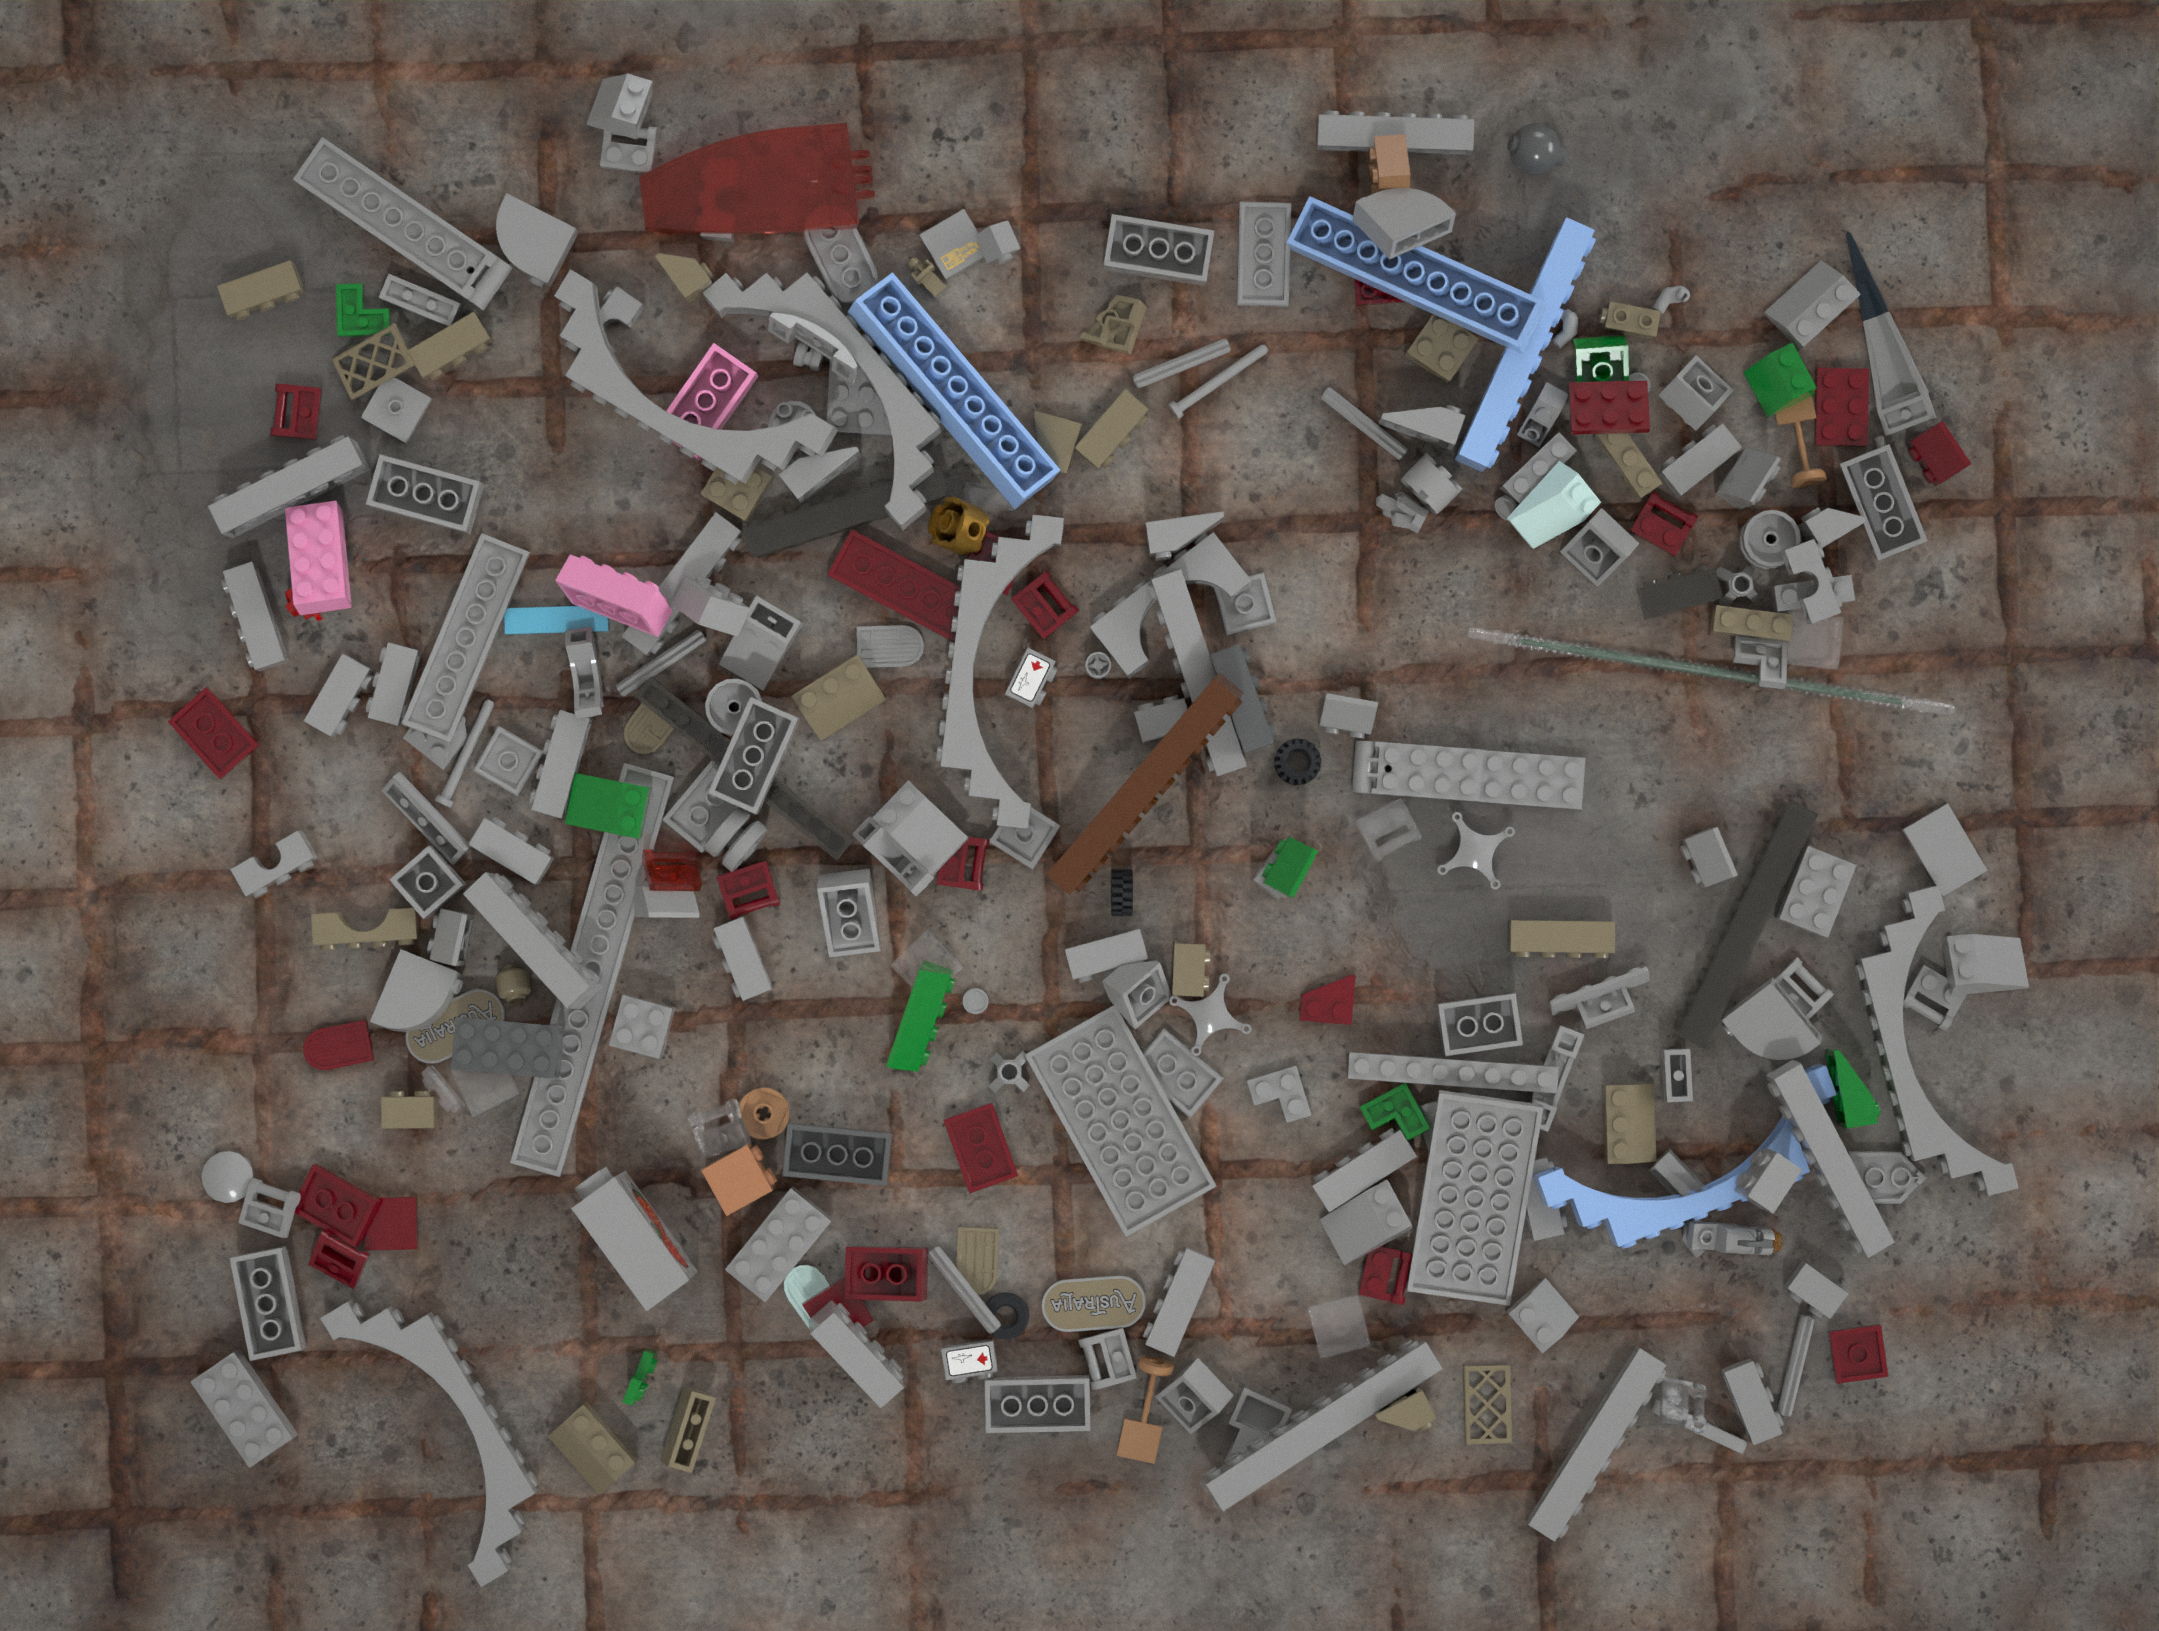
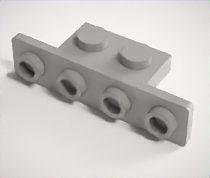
[1549,967,1650,1029]

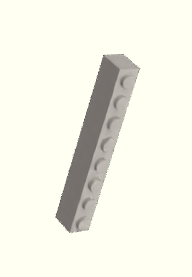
[1147,568,1247,776]
[1347,1052,1559,1093]
[1766,1060,1895,1258]
[1526,1346,1666,1542]

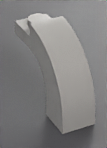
[565,627,604,719]
[852,816,934,896]

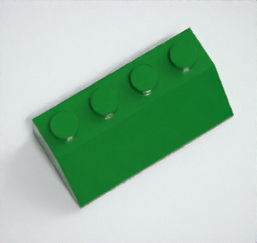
[886,960,956,1072]

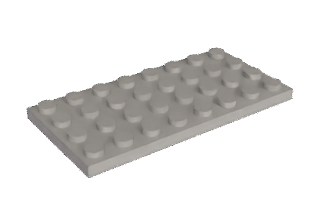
[1025,1005,1217,1237]
[1407,1090,1544,1306]

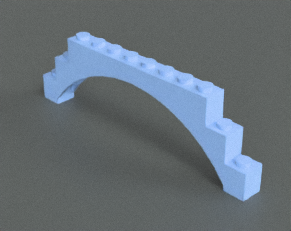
[1532,1064,1837,1249]

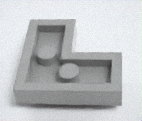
[1733,636,1787,689]
[1246,1065,1311,1123]

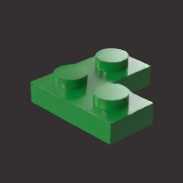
[336,283,391,337]
[1360,1083,1430,1141]
[622,1348,658,1406]

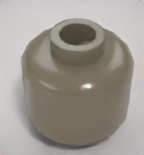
[495,964,531,1004]

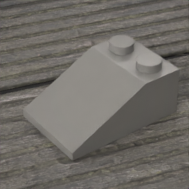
[1378,405,1466,451]
[778,446,862,504]
[1145,512,1224,561]
[873,780,969,875]
[817,868,881,957]
[1942,934,2029,996]
[1320,1180,1413,1266]

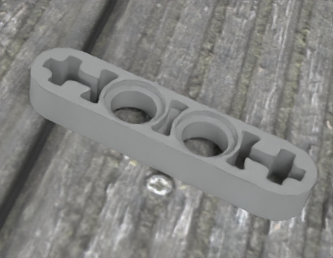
[1651,1399,1748,1454]

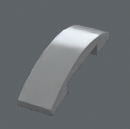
[768,312,857,384]
[1529,1026,1584,1132]

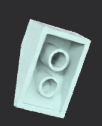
[1507,461,1601,549]

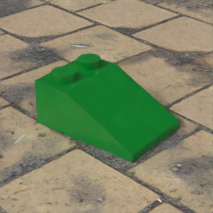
[1573,335,1629,382]
[565,773,652,839]
[1825,1048,1881,1128]

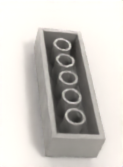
[208,435,371,539]
[463,872,603,1009]

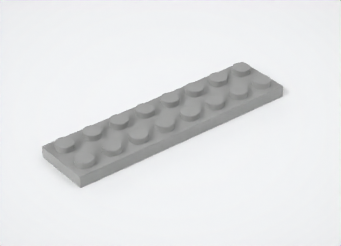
[402,533,530,744]

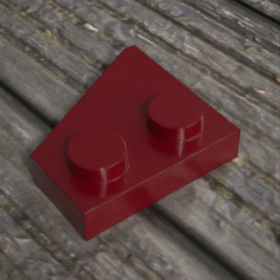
[1299,975,1356,1025]

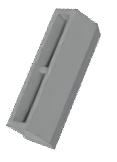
[1648,1148,1705,1197]

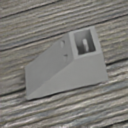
[1715,448,1781,511]
[719,596,803,691]

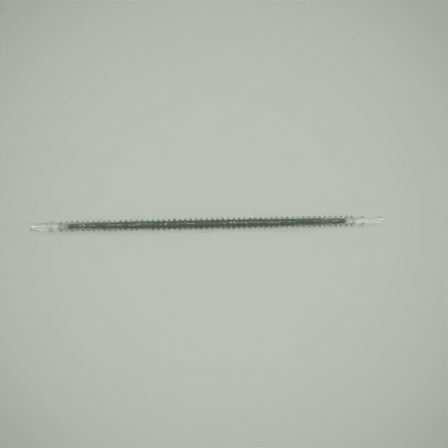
[1467,628,1955,715]

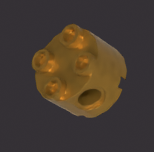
[928,497,990,555]

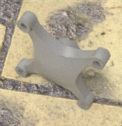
[1437,812,1515,890]
[1169,974,1252,1056]

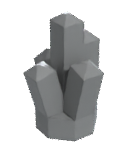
[1376,491,1429,533]

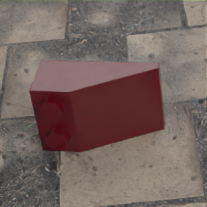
[844,1246,928,1302]

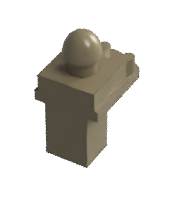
[908,258,946,298]

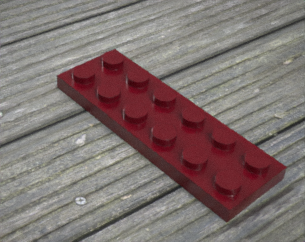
[827,529,961,643]

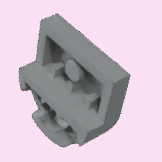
[403,716,468,770]

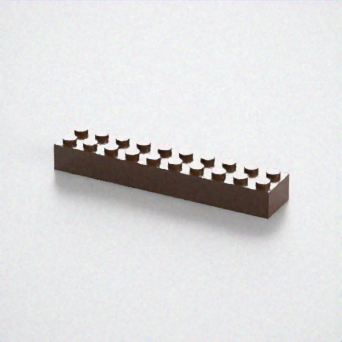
[1046,673,1243,895]

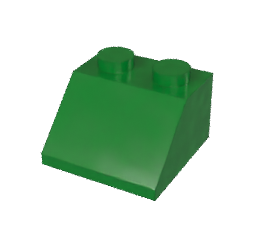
[1743,343,1817,418]
[1261,837,1318,898]

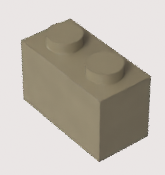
[1172,943,1210,997]
[381,1091,437,1129]

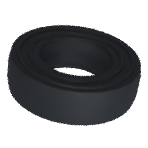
[985,1292,1029,1340]

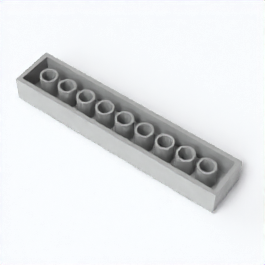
[1199,1339,1442,1511]

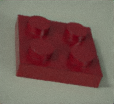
[1828,1324,1889,1384]

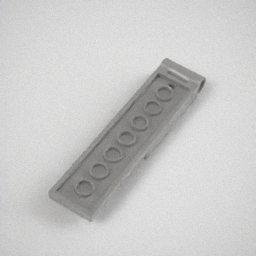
[293,137,513,311]
[1352,741,1585,810]

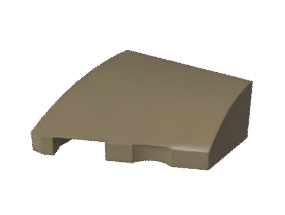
[1080,295,1147,355]
[1033,411,1082,475]

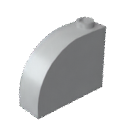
[1353,188,1456,259]
[496,193,579,288]
[370,949,463,1032]
[1722,977,1822,1060]

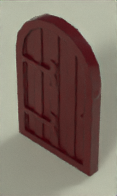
[303,1020,374,1070]

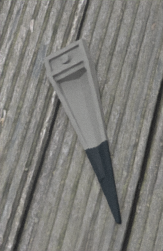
[1846,231,1937,436]

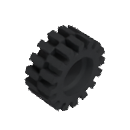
[1274,738,1322,785]
[1111,869,1133,916]

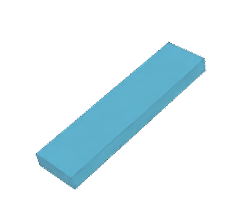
[504,606,609,635]

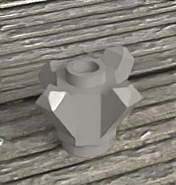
[1714,565,1759,607]
[988,1051,1030,1093]

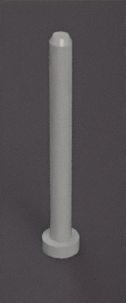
[1168,345,1268,419]
[435,699,494,808]

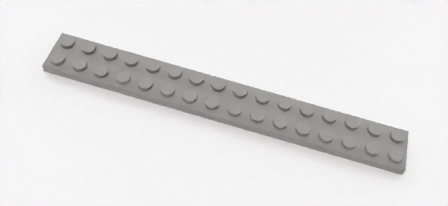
[510,763,675,1177]

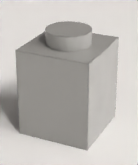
[975,221,1021,264]

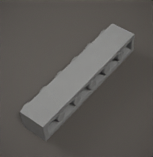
[1316,111,1474,155]
[622,513,743,656]

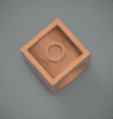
[701,1142,777,1216]

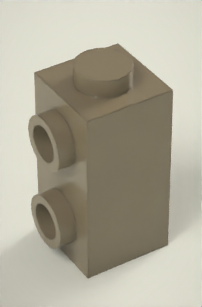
[1599,302,1661,340]

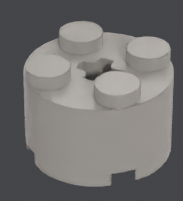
[1401,453,1463,515]

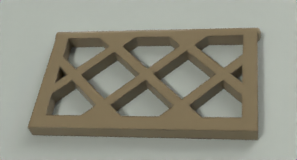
[332,323,415,400]
[1463,1365,1512,1445]

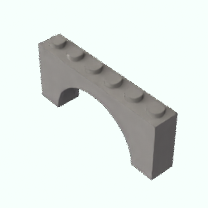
[1090,532,1252,679]

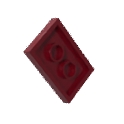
[1814,367,1869,447]
[1568,380,1650,435]
[168,687,260,780]
[943,1102,1018,1194]
[294,1164,381,1247]

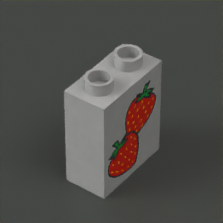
[571,1167,699,1312]

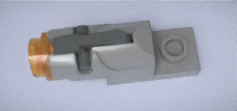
[1687,1221,1782,1255]

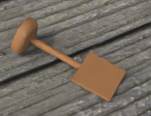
[1775,396,1827,488]
[1116,1356,1175,1464]

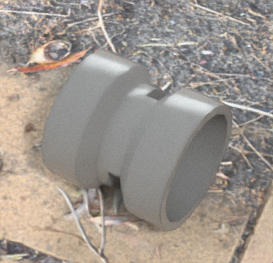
[793,341,824,372]
[1085,652,1111,679]

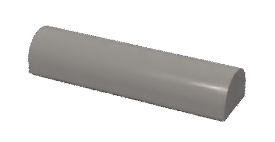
[381,772,472,865]

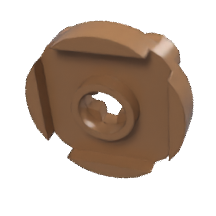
[738,1087,790,1140]

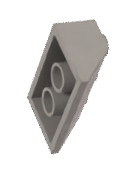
[1764,260,1861,351]

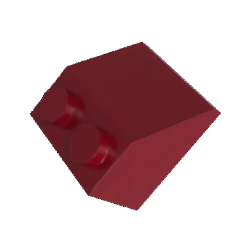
[1907,421,1971,486]

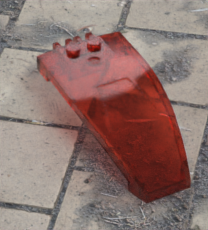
[639,123,875,236]

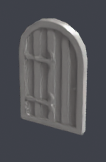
[856,625,924,668]

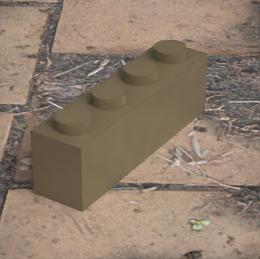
[1508,920,1615,958]

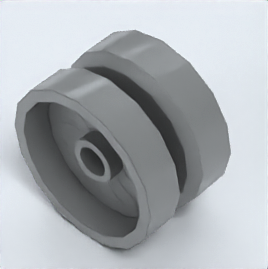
[1738,510,1801,570]
[705,679,762,736]
[704,807,768,872]

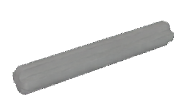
[1133,339,1231,388]
[1321,388,1408,460]
[616,630,706,696]
[928,1247,1001,1333]
[1777,1315,1815,1417]

